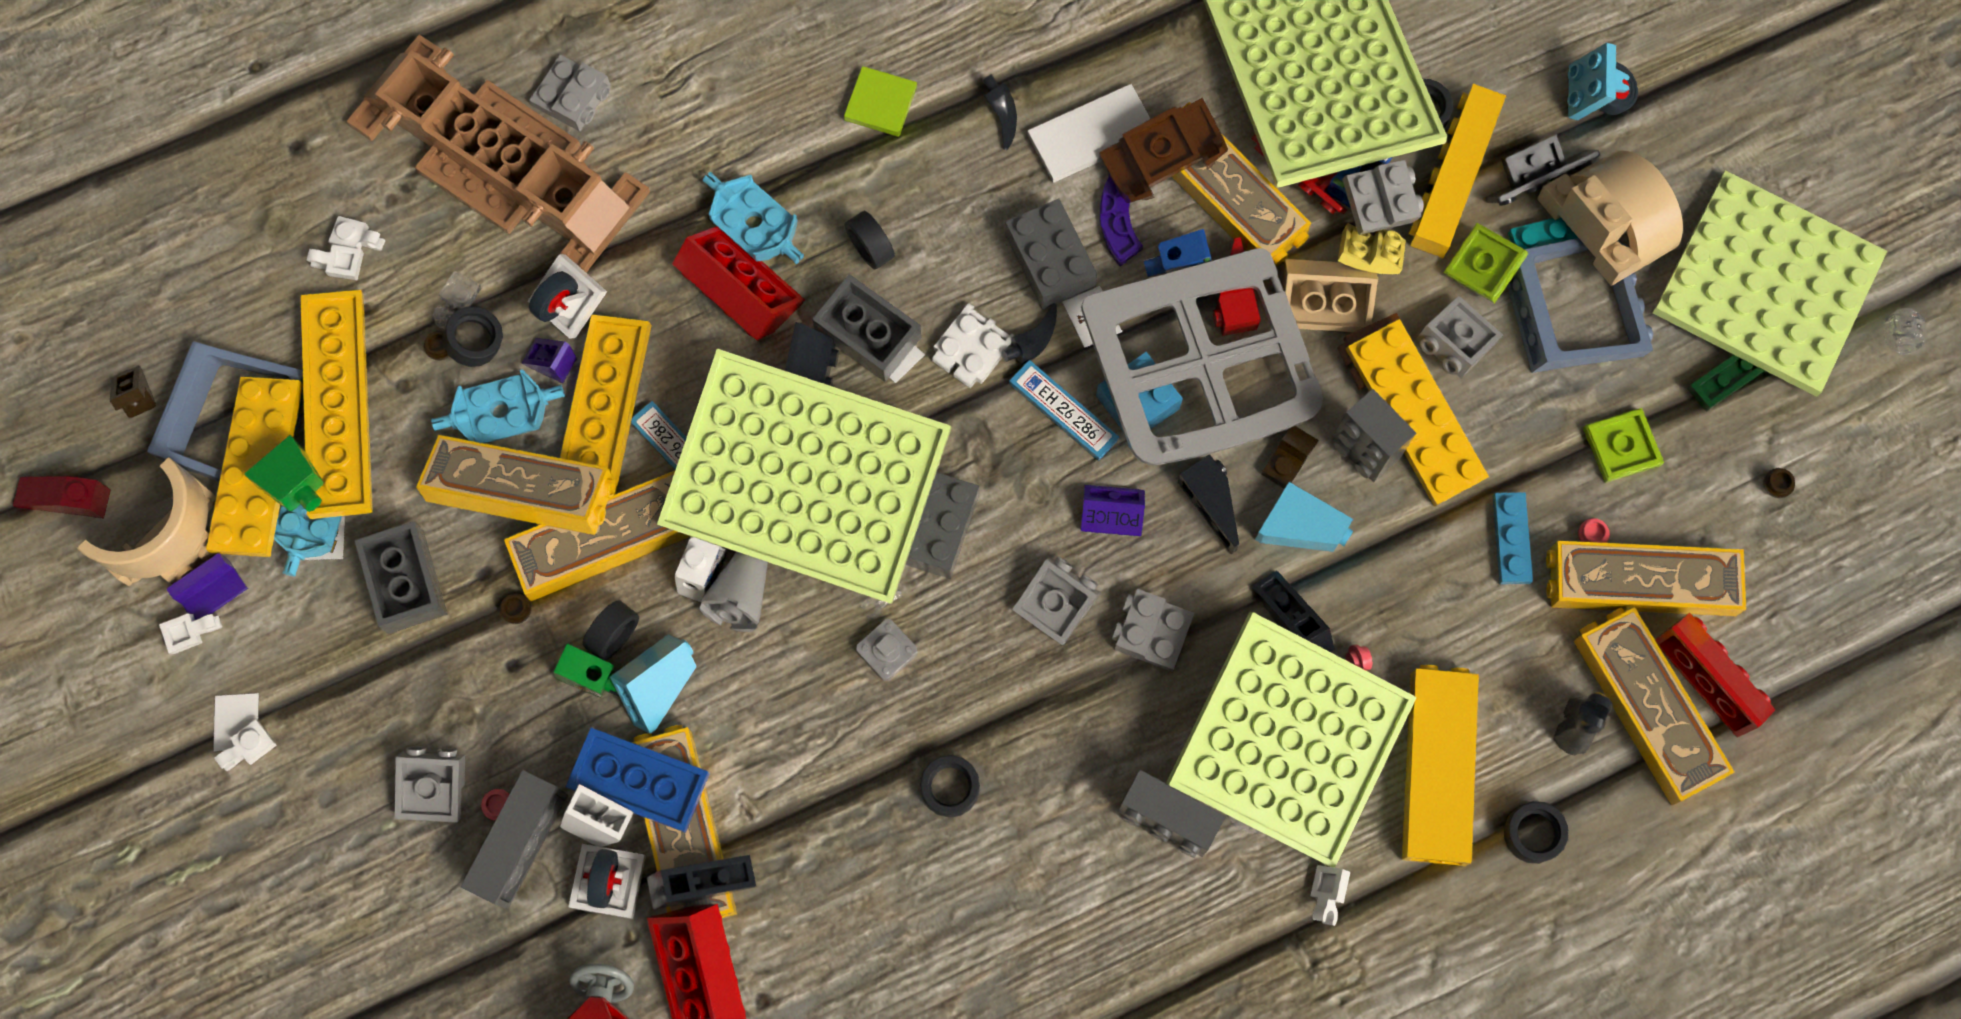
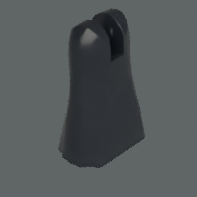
[1553,692,1613,756]

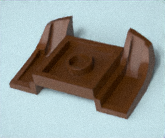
[1099,98,1228,203]

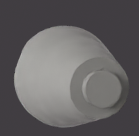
[700,552,768,632]

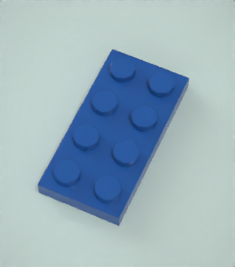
[566,728,710,833]

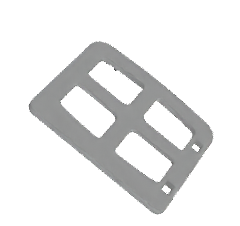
[1081,248,1323,465]

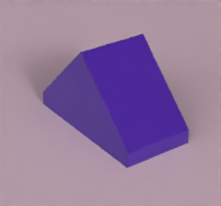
[522,338,577,384]

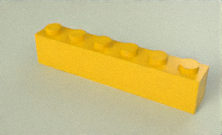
[1409,84,1506,258]

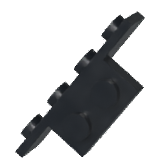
[1485,135,1601,206]

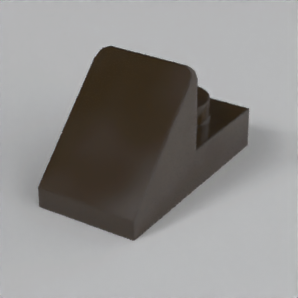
[110,366,156,418]
[1261,426,1319,489]

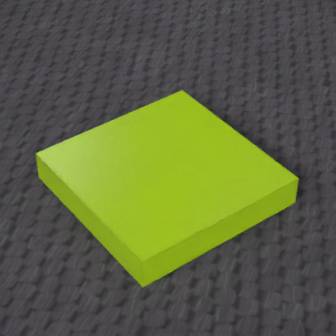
[844,66,917,137]
[1443,223,1528,304]
[1583,408,1664,483]

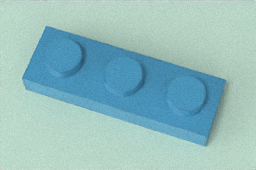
[1493,492,1533,585]

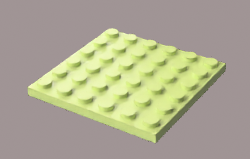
[1653,170,1887,397]
[1166,612,1417,868]

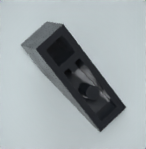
[1178,454,1239,554]
[1252,570,1335,652]
[647,855,756,910]

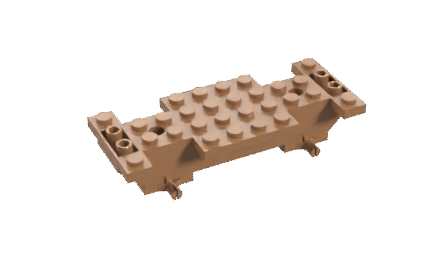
[346,34,650,272]

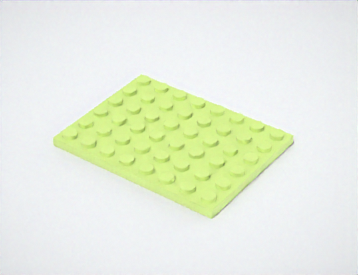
[1203,0,1447,188]
[657,349,952,604]

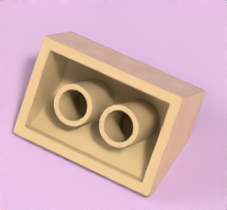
[1282,259,1378,332]

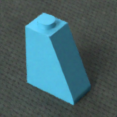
[1255,482,1353,552]
[610,634,697,734]

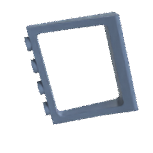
[1507,238,1653,373]
[147,342,304,482]

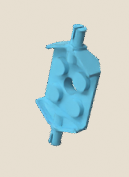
[703,172,804,264]
[431,369,565,444]
[274,504,342,577]

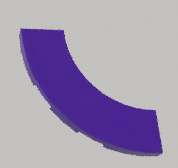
[1100,175,1143,266]

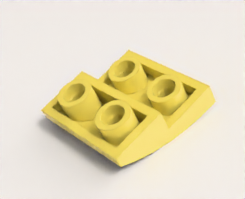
[1338,223,1406,274]

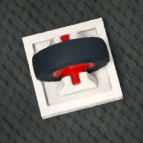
[528,254,607,339]
[569,844,646,919]

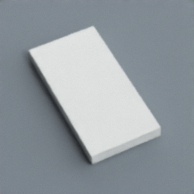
[1027,84,1150,183]

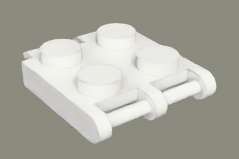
[932,303,1015,388]

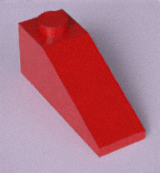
[1213,237,1261,336]

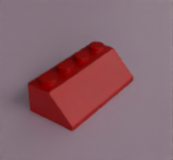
[672,226,805,340]
[1655,613,1775,738]
[647,904,746,1019]

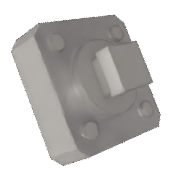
[857,619,917,681]

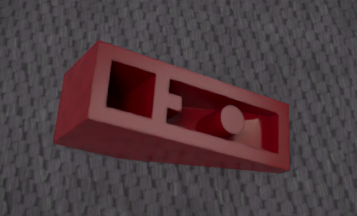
[13,476,111,519]

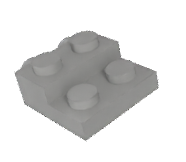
[529,55,611,131]
[1343,160,1424,235]
[1416,296,1503,378]
[1012,557,1101,645]
[1112,589,1194,672]
[395,746,465,822]

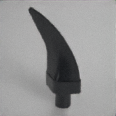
[982,74,1017,150]
[1001,303,1057,365]

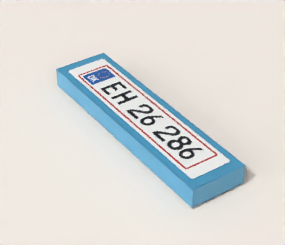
[1009,360,1119,461]
[631,401,687,470]

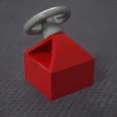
[567,963,634,1019]

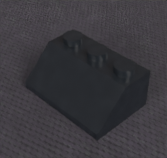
[785,322,839,386]

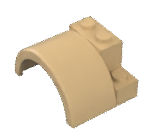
[1537,150,1683,286]
[77,458,217,586]

